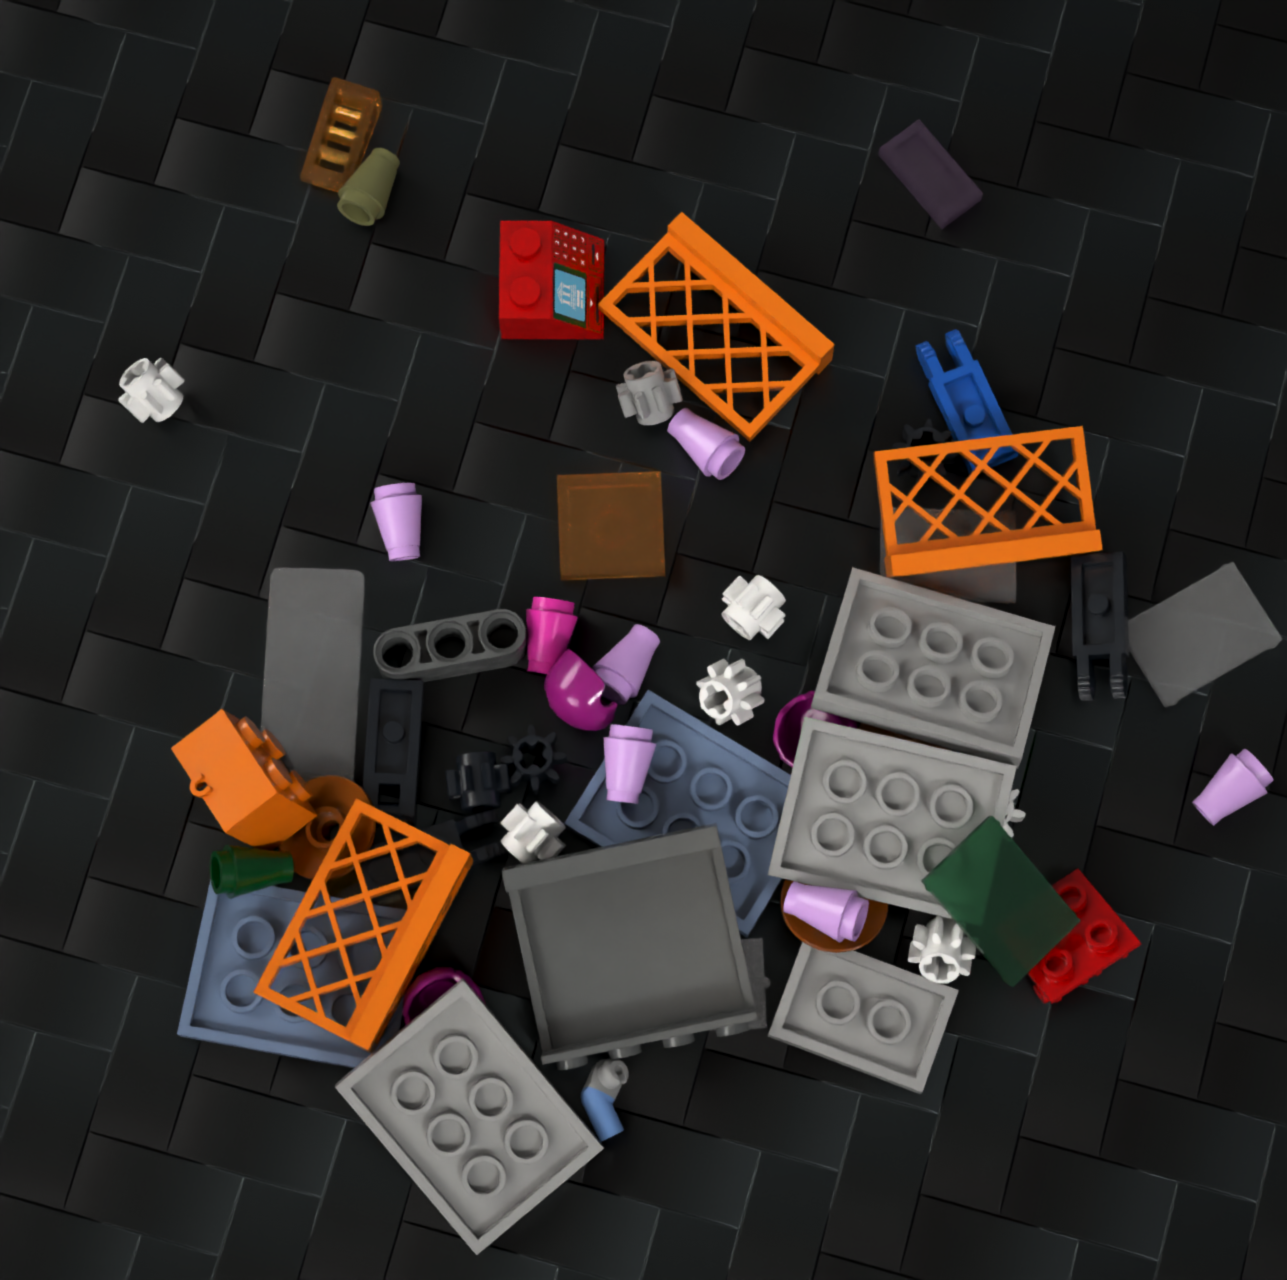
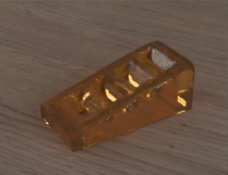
[300,77,382,192]

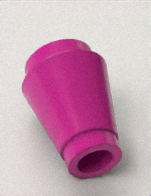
[526,597,578,674]

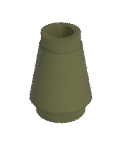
[337,148,400,226]

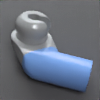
[580,1058,629,1142]

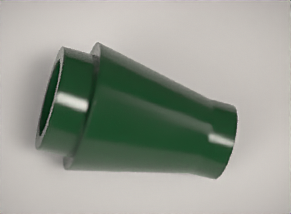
[210,844,294,899]

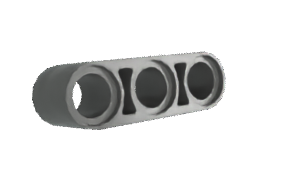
[373,609,527,682]

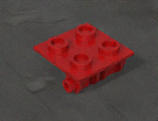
[992,869,1141,1004]

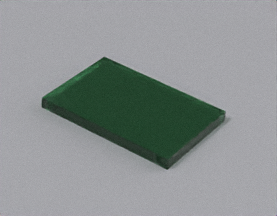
[921,816,1081,987]

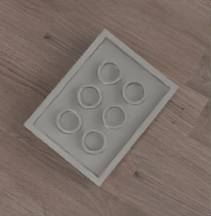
[811,567,1055,769]
[768,717,1017,926]
[335,978,604,1255]

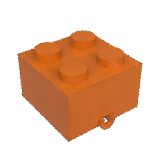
[171,709,318,850]

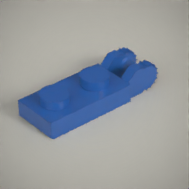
[915,329,1019,474]

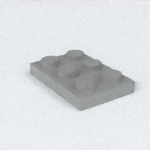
[768,942,959,1094]

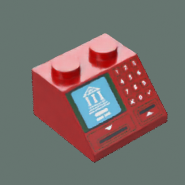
[499,221,604,339]

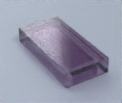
[878,119,983,229]

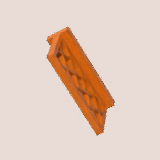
[598,212,835,442]
[873,426,1103,578]
[253,798,474,1054]

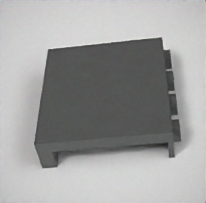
[501,823,758,1070]

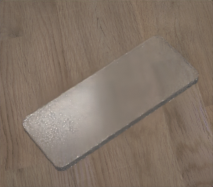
[260,567,365,782]

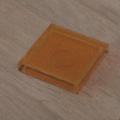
[557,471,665,580]

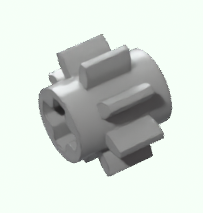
[616,361,683,425]

